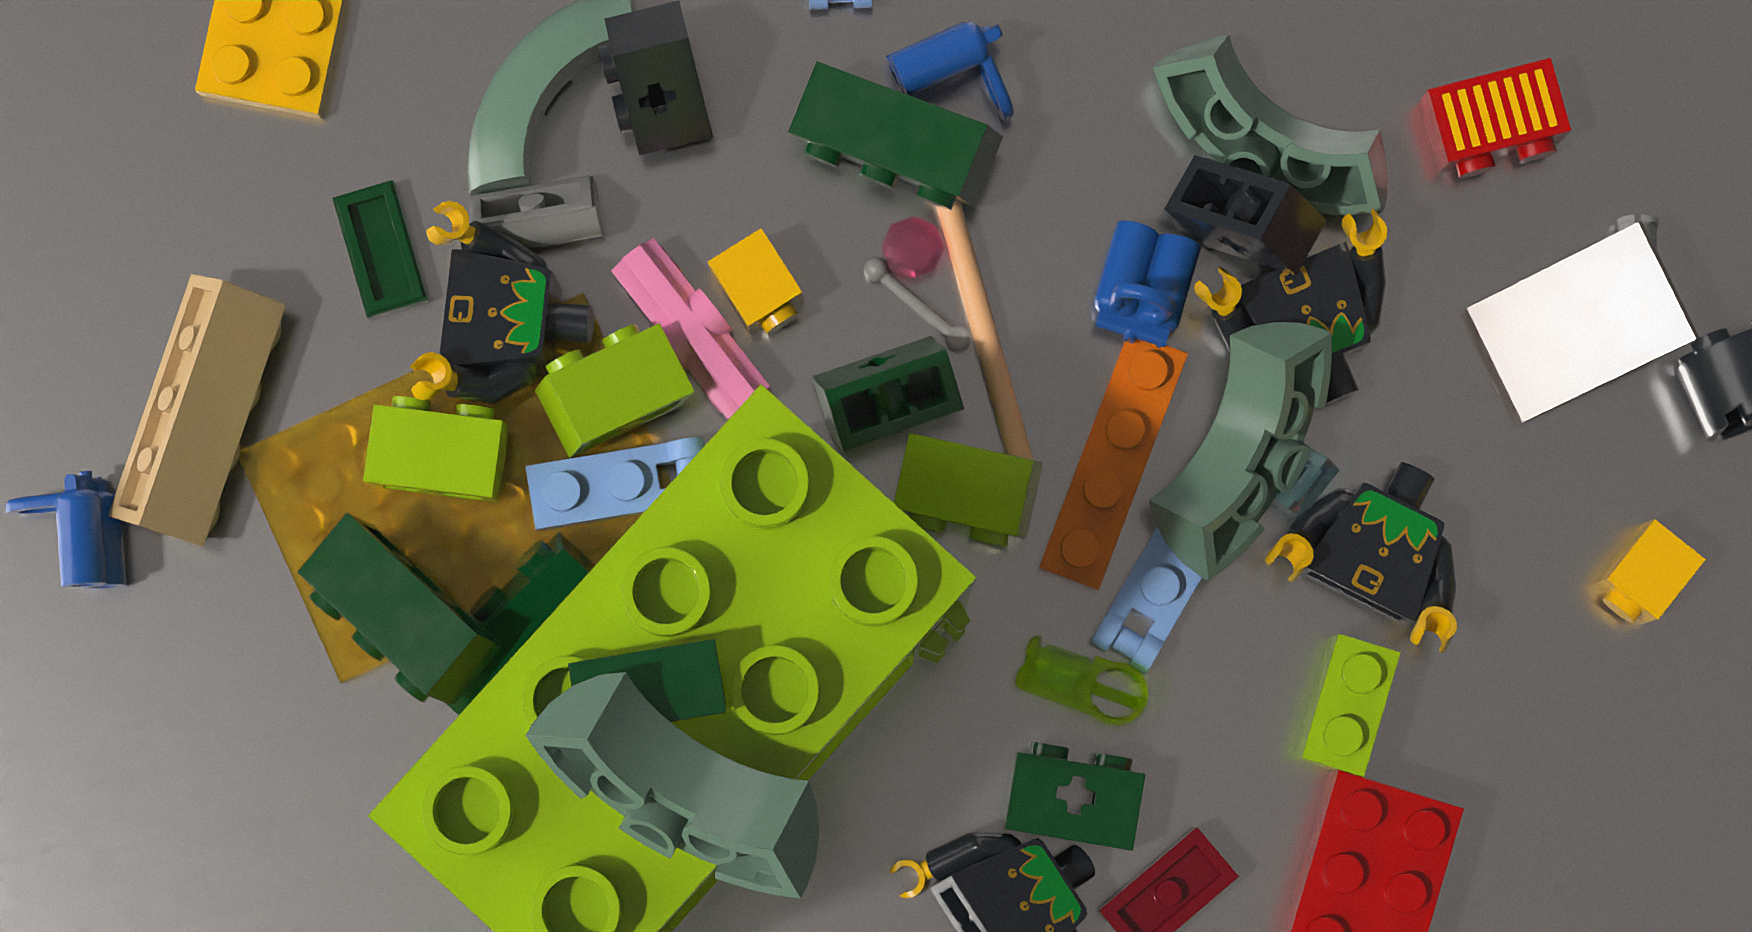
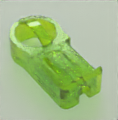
[1015,635,1150,728]

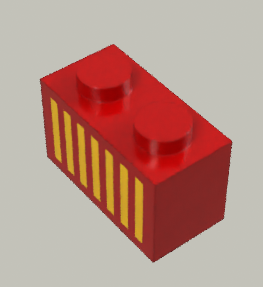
[1419,58,1572,178]

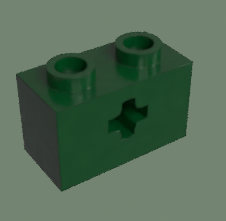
[812,336,964,451]
[1003,742,1146,851]

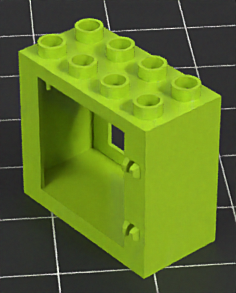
[368,384,977,932]

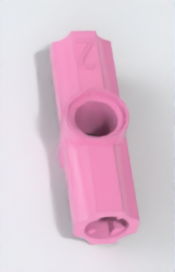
[611,237,771,420]

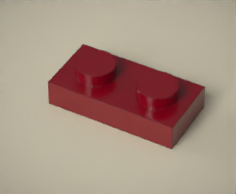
[1098,827,1239,932]

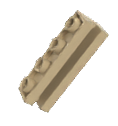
[108,274,286,547]

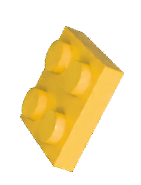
[195,0,347,119]

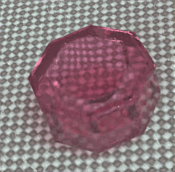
[881,216,945,282]

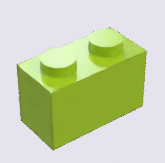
[535,323,695,459]
[363,396,509,503]
[894,433,1043,546]
[1293,633,1401,777]

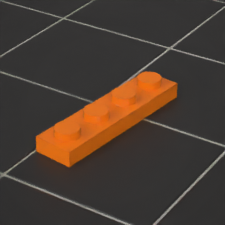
[1038,339,1188,592]

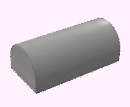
[468,175,603,249]

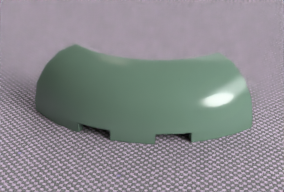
[467,0,635,197]
[1153,34,1387,215]
[1149,322,1332,581]
[525,672,819,899]

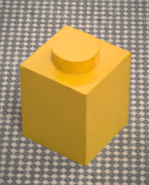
[707,228,804,335]
[1595,519,1706,623]

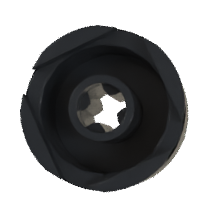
[1676,320,1752,442]

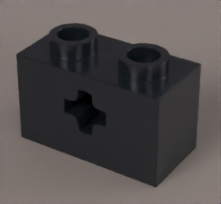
[598,0,713,155]
[1164,155,1327,276]

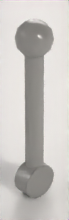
[864,257,971,352]

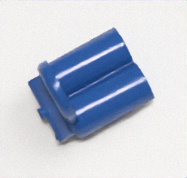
[886,21,1014,122]
[1094,220,1201,348]
[5,471,127,590]

